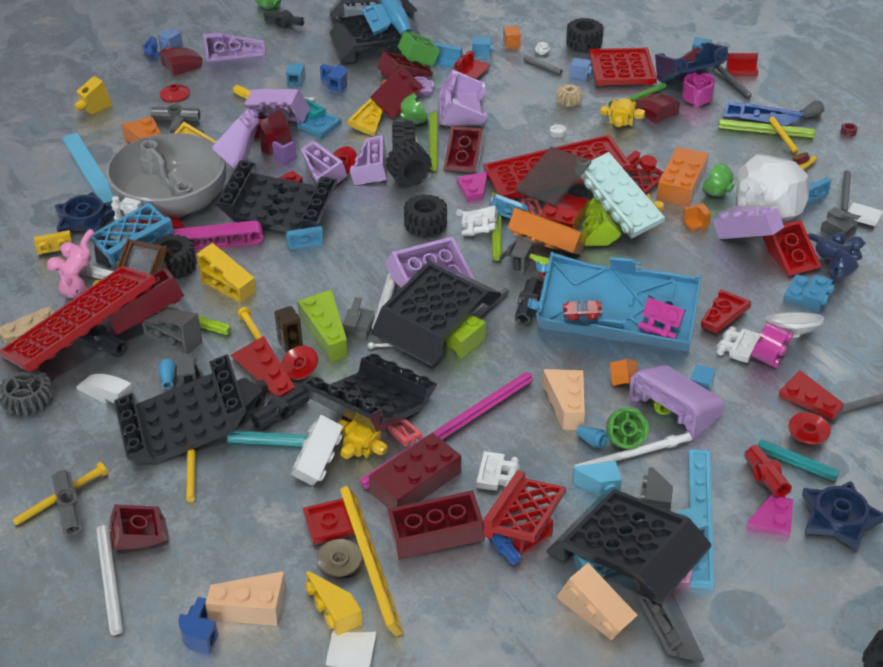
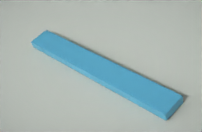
[62,133,113,205]
[688,449,714,590]

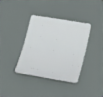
[848,202,883,226]
[326,630,377,667]

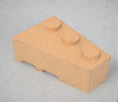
[542,369,585,430]
[556,563,638,641]
[205,571,286,626]

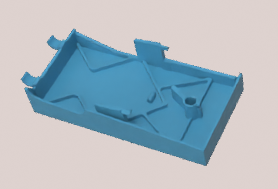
[528,252,702,352]

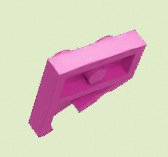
[457,171,488,201]
[746,495,793,537]

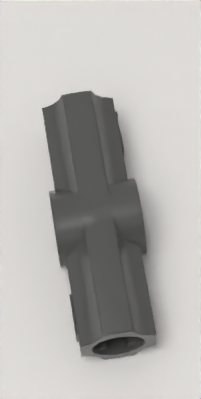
[151,104,201,123]
[52,470,83,535]

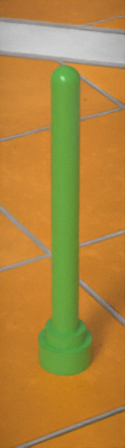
[608,83,667,107]

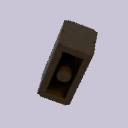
[274,306,303,353]

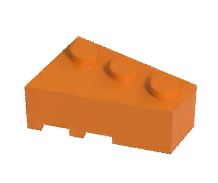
[121,117,161,143]

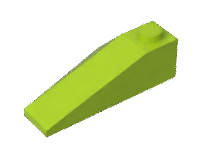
[581,197,621,246]

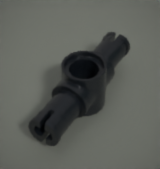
[263,10,305,28]

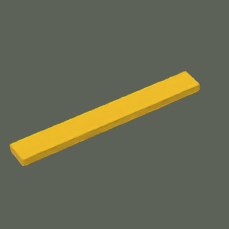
[340,486,404,637]

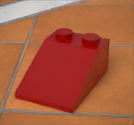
[540,192,590,230]
[762,220,822,277]

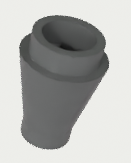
[799,101,824,119]

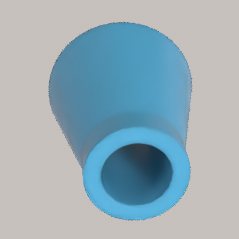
[157,359,177,389]
[576,425,608,449]

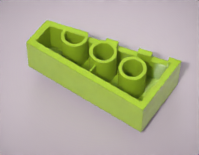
[297,289,348,363]
[445,314,486,359]

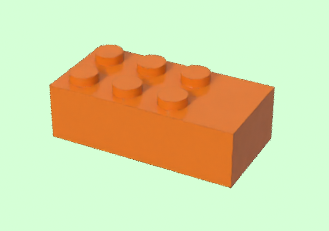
[656,147,709,207]
[508,208,588,254]

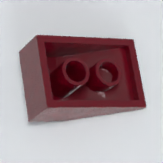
[377,51,433,78]
[370,65,424,119]
[443,126,486,173]

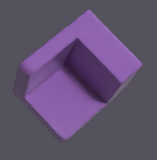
[272,141,297,165]

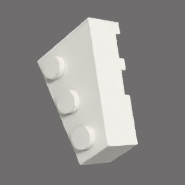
[290,415,343,486]

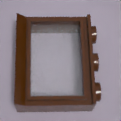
[116,238,173,275]

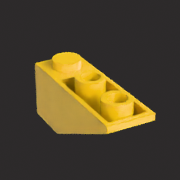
[304,571,363,636]

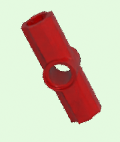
[744,445,792,498]

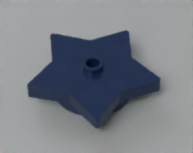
[55,192,115,232]
[802,481,883,550]

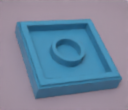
[297,113,342,138]

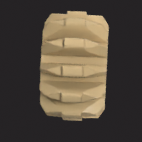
[556,84,583,107]

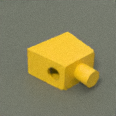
[73,76,112,114]

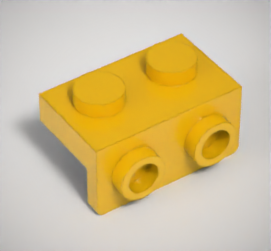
[34,230,72,255]

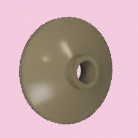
[317,539,362,577]

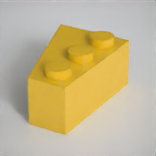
[197,243,256,303]

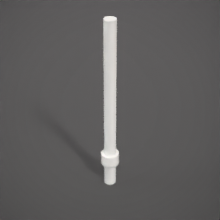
[573,433,692,468]

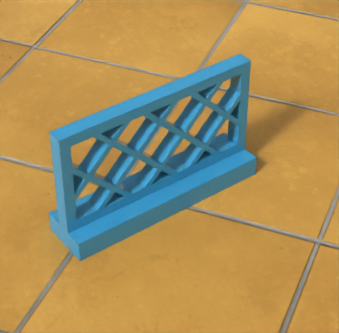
[90,203,174,267]

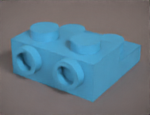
[783,274,835,312]

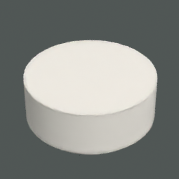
[550,124,566,138]

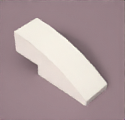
[77,374,133,404]

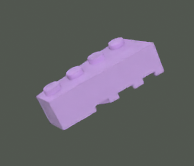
[244,89,310,123]
[713,206,784,239]

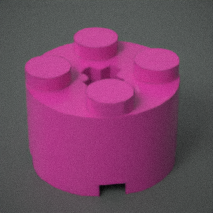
[681,72,715,107]
[751,322,794,369]

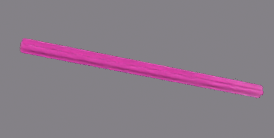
[359,372,533,489]

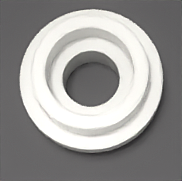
[535,42,550,55]

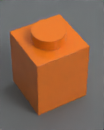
[503,26,521,49]

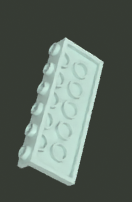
[575,152,665,239]

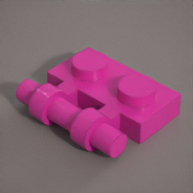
[638,297,686,339]

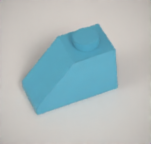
[572,461,622,497]

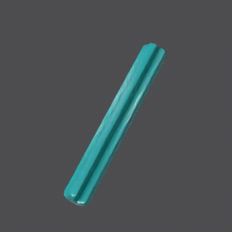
[227,431,308,447]
[757,440,839,482]

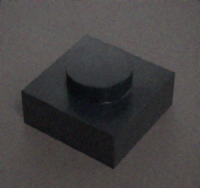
[566,186,588,199]

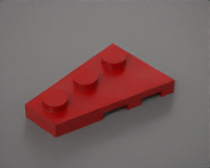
[701,289,751,334]
[779,370,844,420]

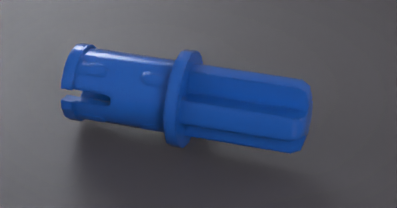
[488,534,522,565]

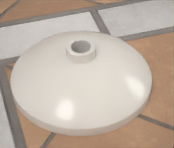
[765,312,824,338]

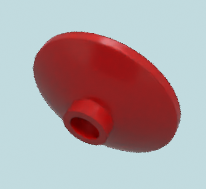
[159,84,190,102]
[333,146,357,174]
[281,346,318,380]
[788,413,831,444]

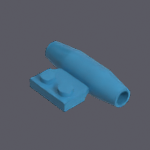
[362,0,412,36]

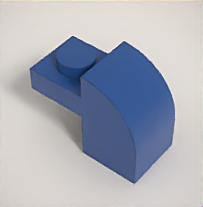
[320,64,347,92]
[178,597,219,655]

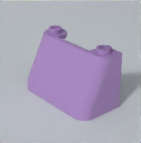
[438,69,488,127]
[212,108,259,169]
[628,365,724,440]

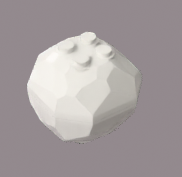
[736,154,809,224]

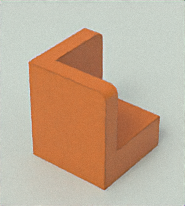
[683,203,711,231]
[610,359,638,386]

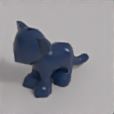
[808,231,866,285]

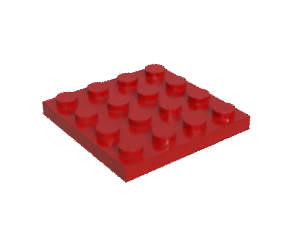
[589,47,657,86]

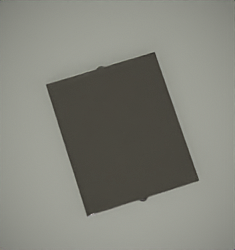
[515,147,592,207]

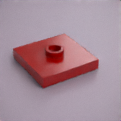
[303,498,355,545]

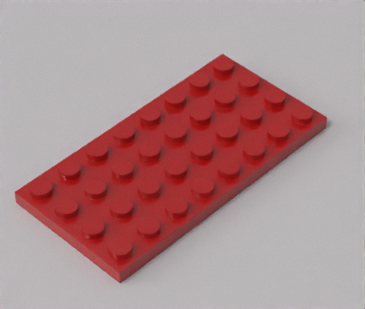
[483,134,631,200]
[0,266,157,372]

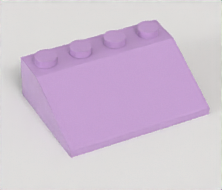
[385,236,475,288]

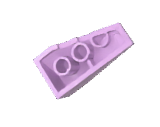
[203,33,266,62]

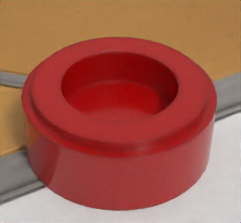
[640,155,657,170]

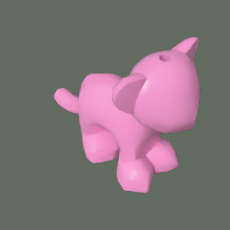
[47,229,94,299]

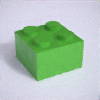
[398,31,440,66]

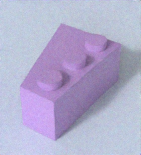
[350,135,387,185]
[301,141,347,185]

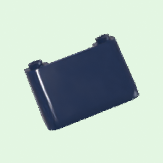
[655,42,728,84]

